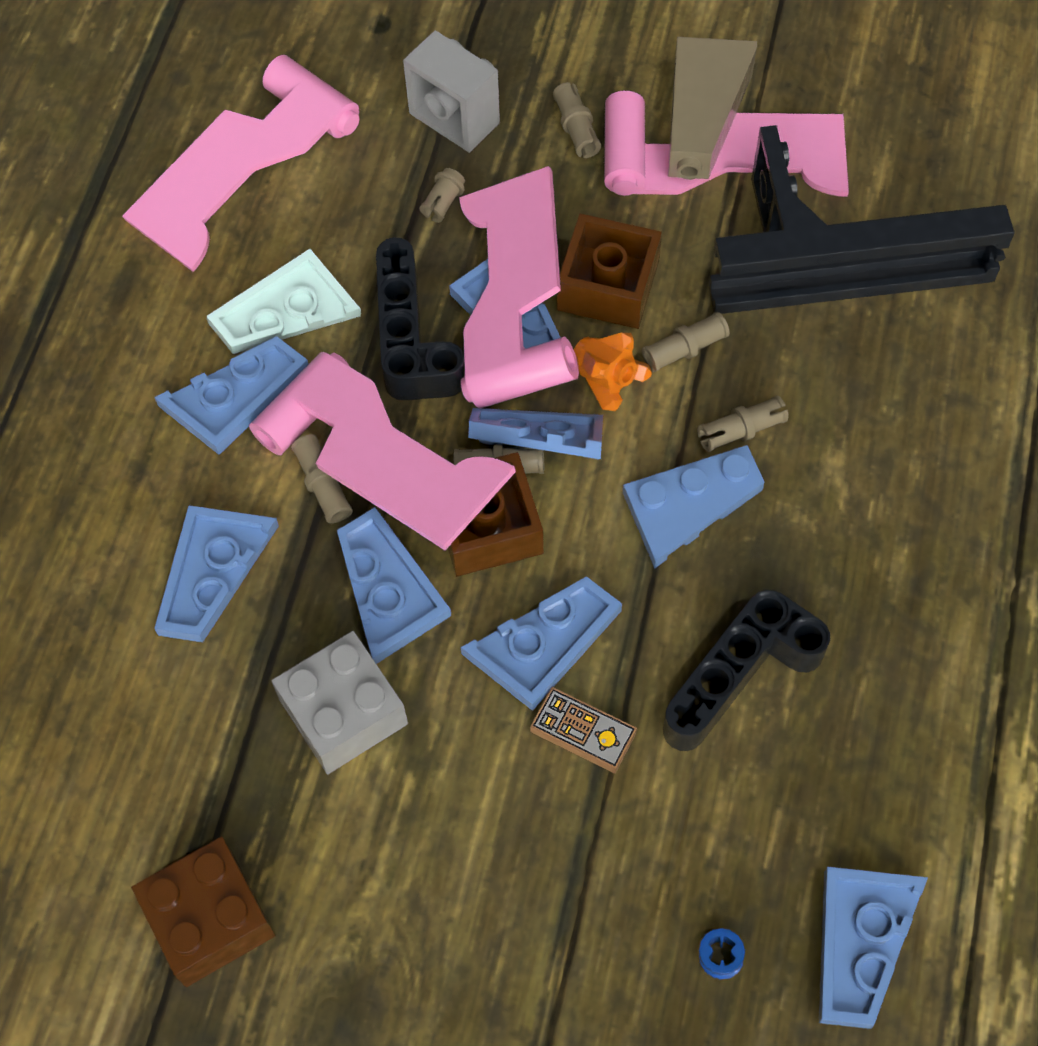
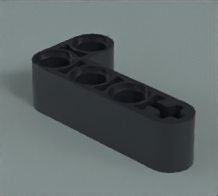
[376,237,465,400]
[663,590,830,751]

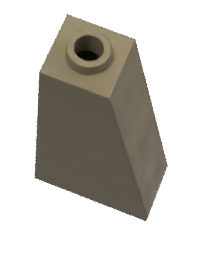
[668,37,757,180]

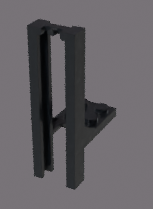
[709,125,1015,314]

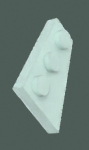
[207,249,361,354]

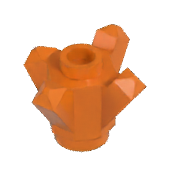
[574,332,652,411]

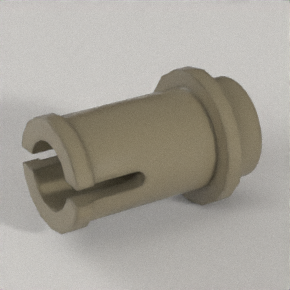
[419,168,465,223]

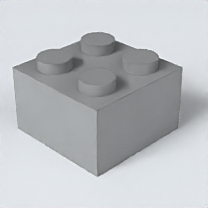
[403,30,500,153]
[271,631,408,775]

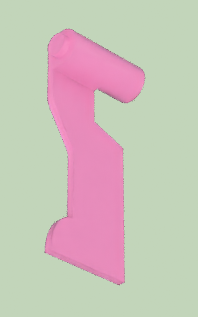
[122,55,360,272]
[604,91,849,197]
[459,166,579,408]
[249,352,516,550]

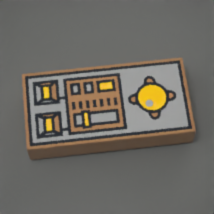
[530,687,637,774]

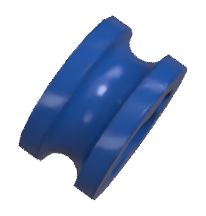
[699,928,745,980]

